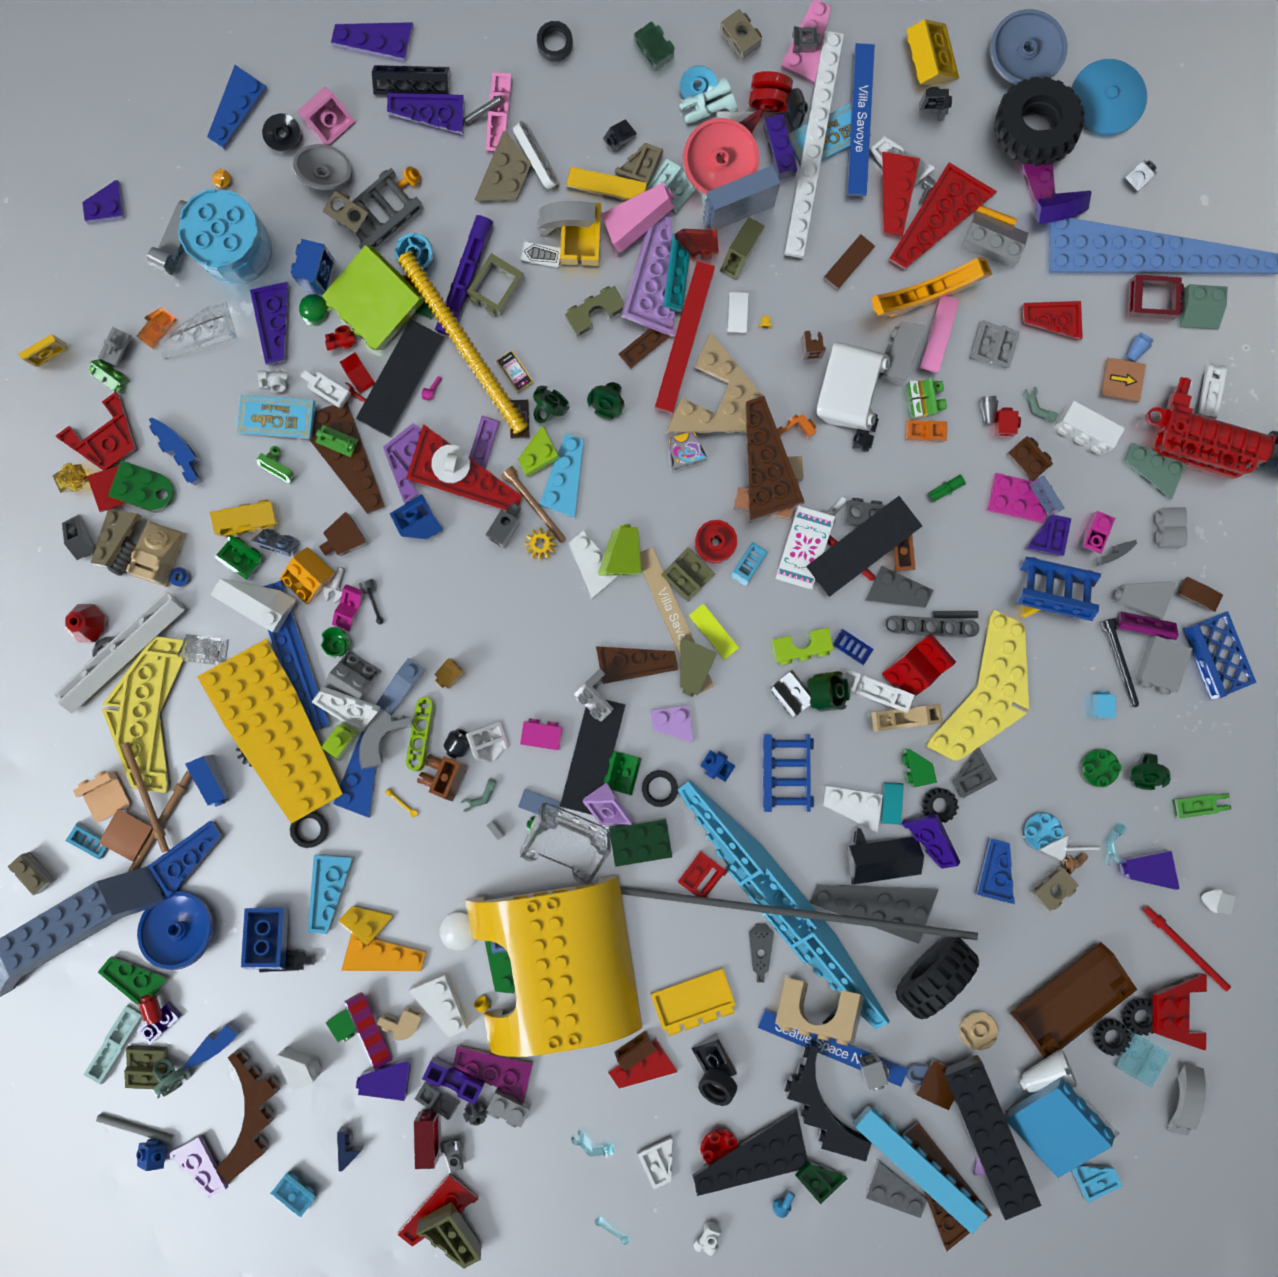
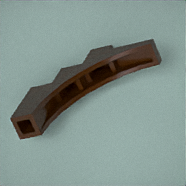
[216,1049,280,1183]

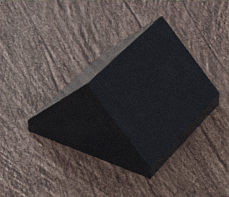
[691,1034,737,1076]

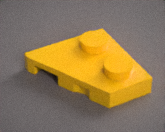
[338,906,393,947]

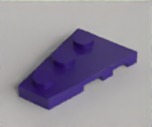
[901,814,960,869]

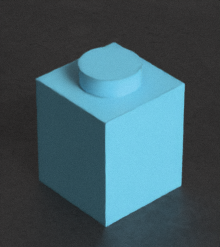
[1091,691,1116,718]

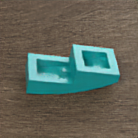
[881,782,904,825]

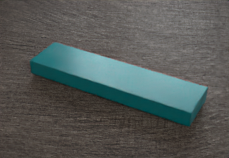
[663,233,692,312]

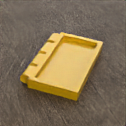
[650,967,736,1036]

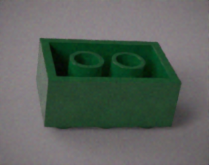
[609,817,672,867]

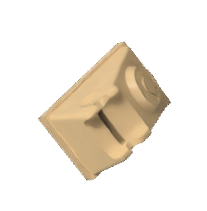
[126,521,186,587]

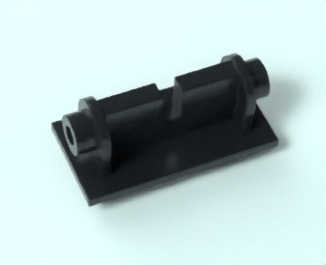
[852,413,879,452]

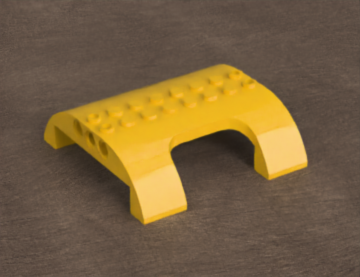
[466,875,642,1057]

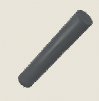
[463,95,504,124]
[932,611,979,618]

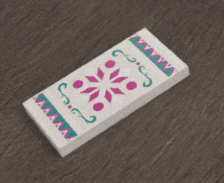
[775,505,835,590]

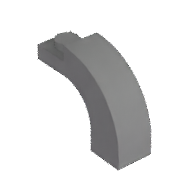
[537,201,595,236]
[359,714,412,770]
[1168,1064,1206,1135]

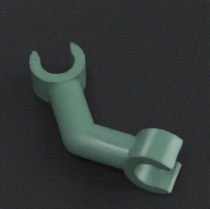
[1024,386,1058,422]
[461,778,497,812]

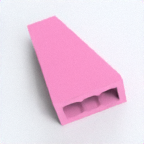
[601,183,675,253]

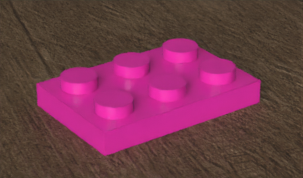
[987,473,1052,523]

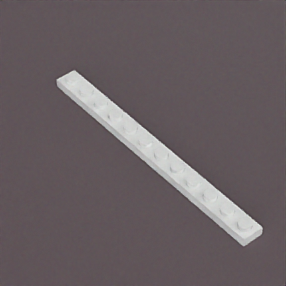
[784,31,844,258]

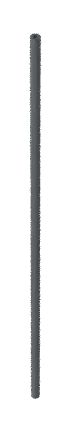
[589,882,978,940]

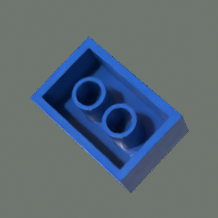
[291,239,335,295]
[241,908,289,970]

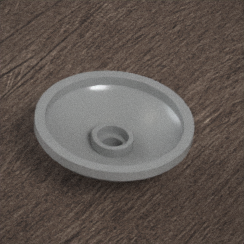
[293,144,351,190]

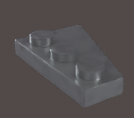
[865,1160,927,1218]

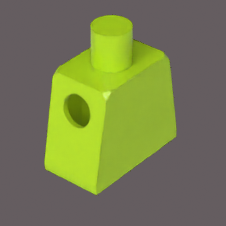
[321,722,360,761]

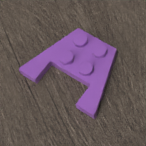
[383,423,422,504]

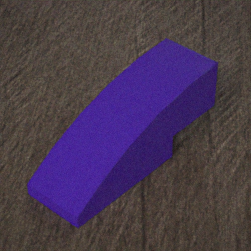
[1034,190,1092,224]

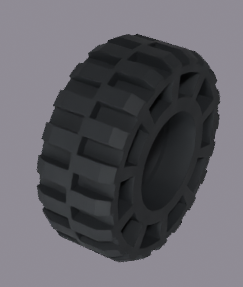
[994,77,1085,166]
[895,937,979,1019]

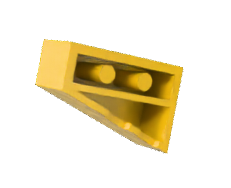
[210,499,280,538]

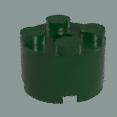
[808,671,850,712]

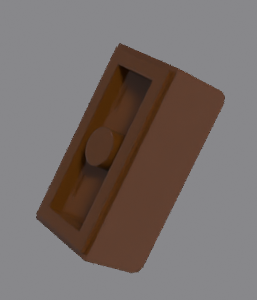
[614,1031,656,1071]

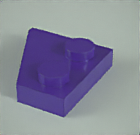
[82,180,125,223]
[1026,515,1071,556]

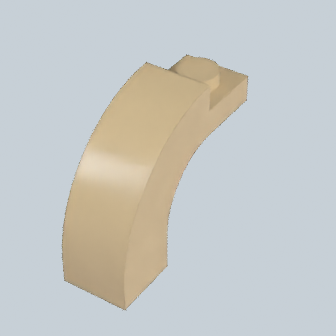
[871,704,943,732]

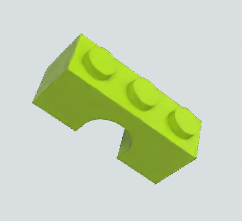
[771,627,834,665]

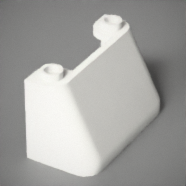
[817,342,890,431]

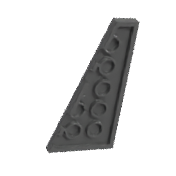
[810,884,938,944]

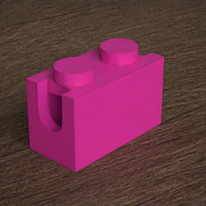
[520,718,563,750]

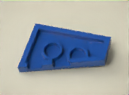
[976,838,1015,904]

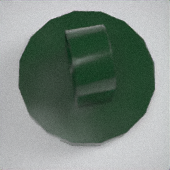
[587,382,625,420]
[533,386,570,423]
[1130,753,1171,790]

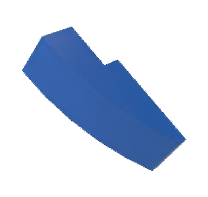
[183,1022,242,1069]

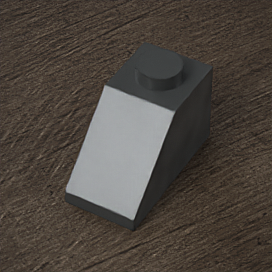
[62,514,94,560]

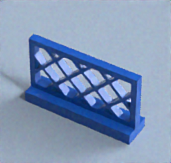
[1183,611,1257,700]

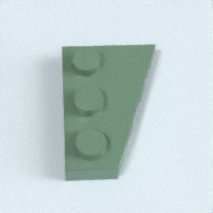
[1124,442,1186,500]

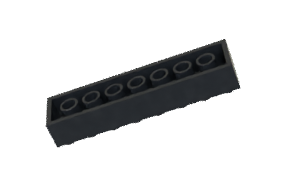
[942,1055,1042,1221]

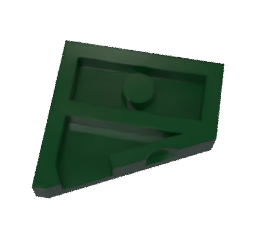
[795,1161,848,1204]

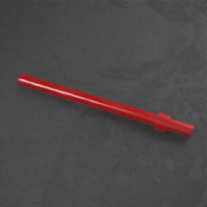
[1143,905,1231,992]

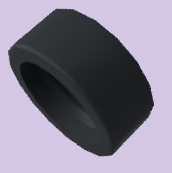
[537,21,573,61]
[642,770,678,807]
[289,811,329,848]
[698,1069,737,1106]

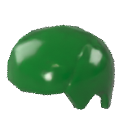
[299,294,328,325]
[321,627,350,658]

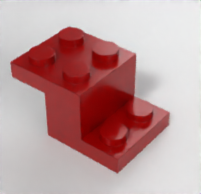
[882,633,956,696]

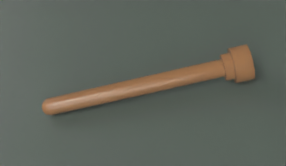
[501,466,566,542]

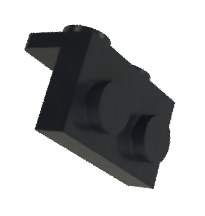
[919,87,952,121]

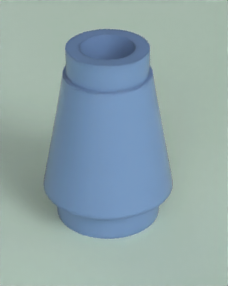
[1126,332,1153,362]

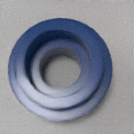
[169,567,189,587]

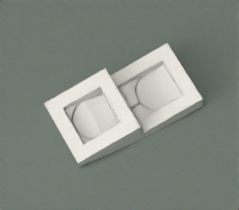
[727,291,748,333]

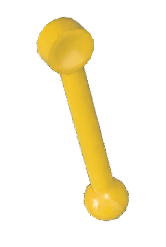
[385,789,418,817]

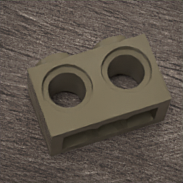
[323,190,368,234]

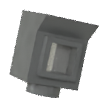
[792,26,820,53]

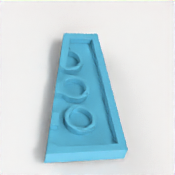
[539,433,584,518]
[308,854,354,934]

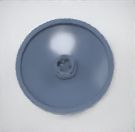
[990,9,1068,85]

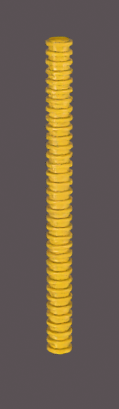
[397,251,528,434]

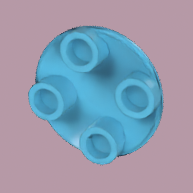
[1024,813,1064,851]

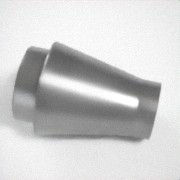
[979,396,999,424]

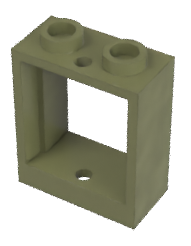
[467,253,525,316]

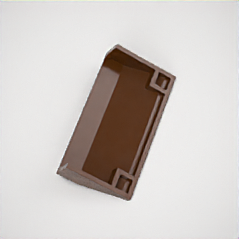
[1010,942,1137,1059]

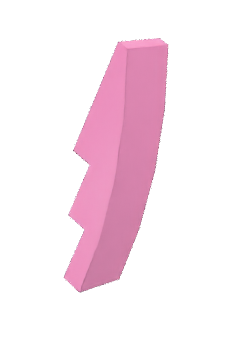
[486,72,512,151]
[920,296,959,373]

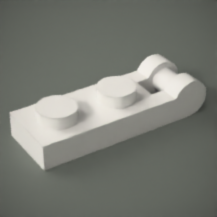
[1197,363,1227,419]

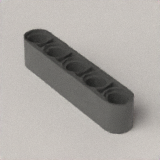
[882,616,980,638]

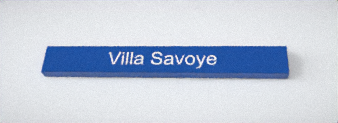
[847,43,875,196]

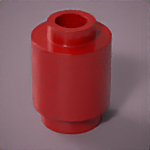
[137,994,163,1025]

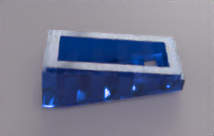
[832,629,874,665]

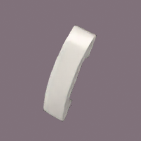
[842,668,915,713]

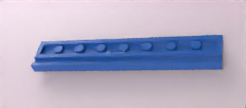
[263,581,331,731]

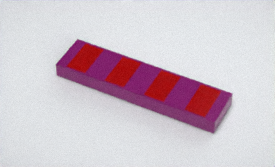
[344,992,392,1070]

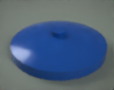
[137,891,213,970]

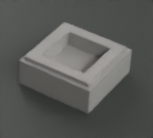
[486,820,505,840]

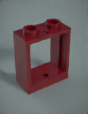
[1129,275,1184,320]
[414,1109,439,1169]

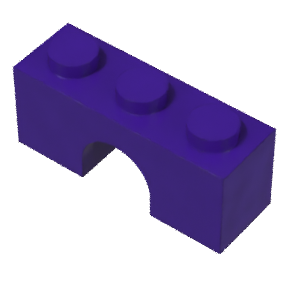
[763,114,798,180]
[422,1057,485,1105]

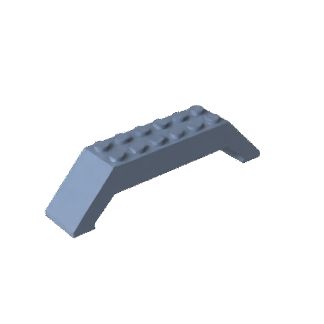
[0,866,165,997]

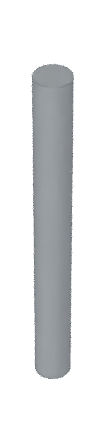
[96,1114,173,1144]

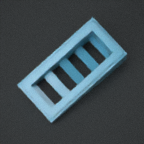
[731,542,768,586]
[65,823,107,860]

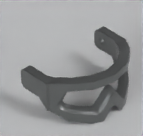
[92,636,115,657]

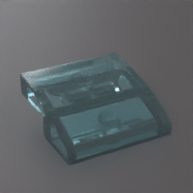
[1116,1034,1171,1088]

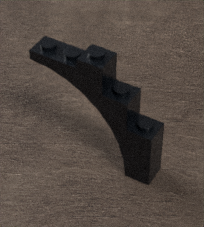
[784,1040,872,1162]

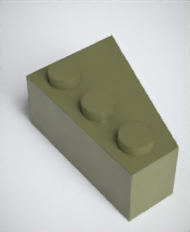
[416,1202,482,1269]

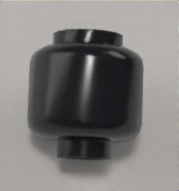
[443,729,470,759]

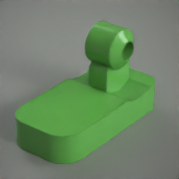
[256,446,294,483]

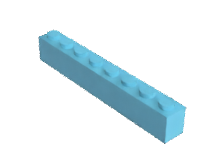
[853,1105,988,1234]

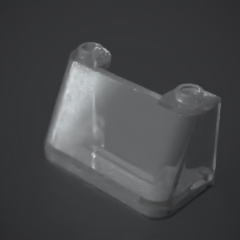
[520,802,611,884]

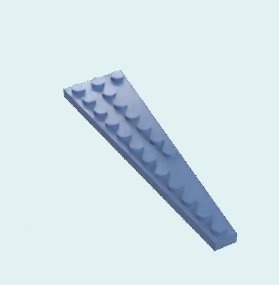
[1049,218,1278,274]

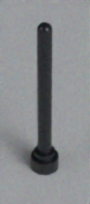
[1101,617,1139,707]

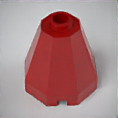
[65,604,107,643]

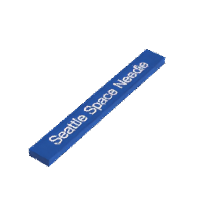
[757,1009,908,1087]

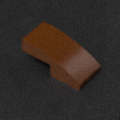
[1178,577,1223,612]

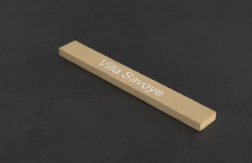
[640,547,715,693]

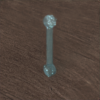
[594,1218,629,1245]

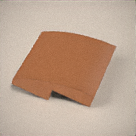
[99,809,153,862]

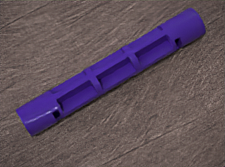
[435,215,494,336]

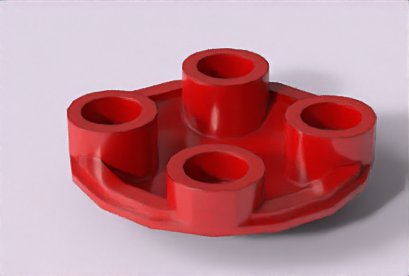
[700,1129,738,1163]

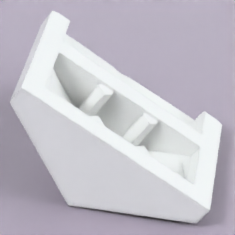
[466,721,509,763]

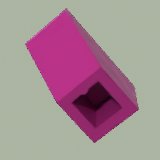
[1083,511,1116,554]

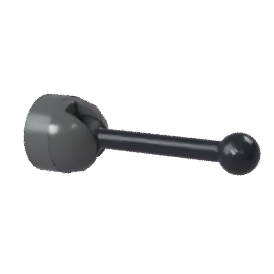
[358,579,384,625]

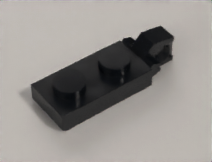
[259,951,314,973]

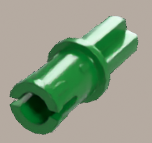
[928,474,966,502]

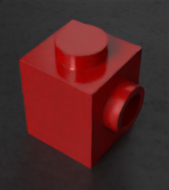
[994,407,1021,437]

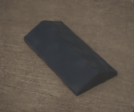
[847,836,924,885]

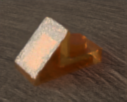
[137,307,177,349]

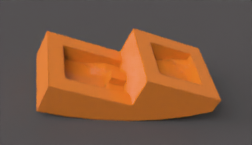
[905,420,948,441]

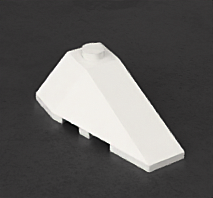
[211,579,297,633]

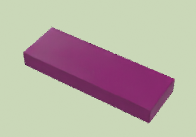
[1118,611,1179,640]

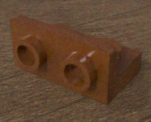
[1007,436,1053,481]

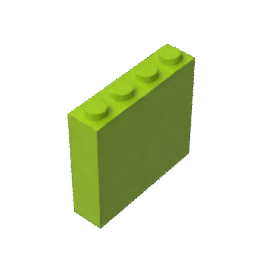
[322,245,426,350]

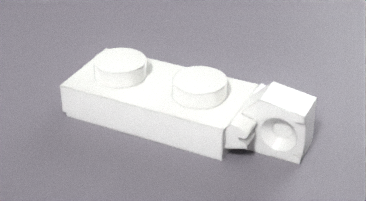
[301,370,352,409]

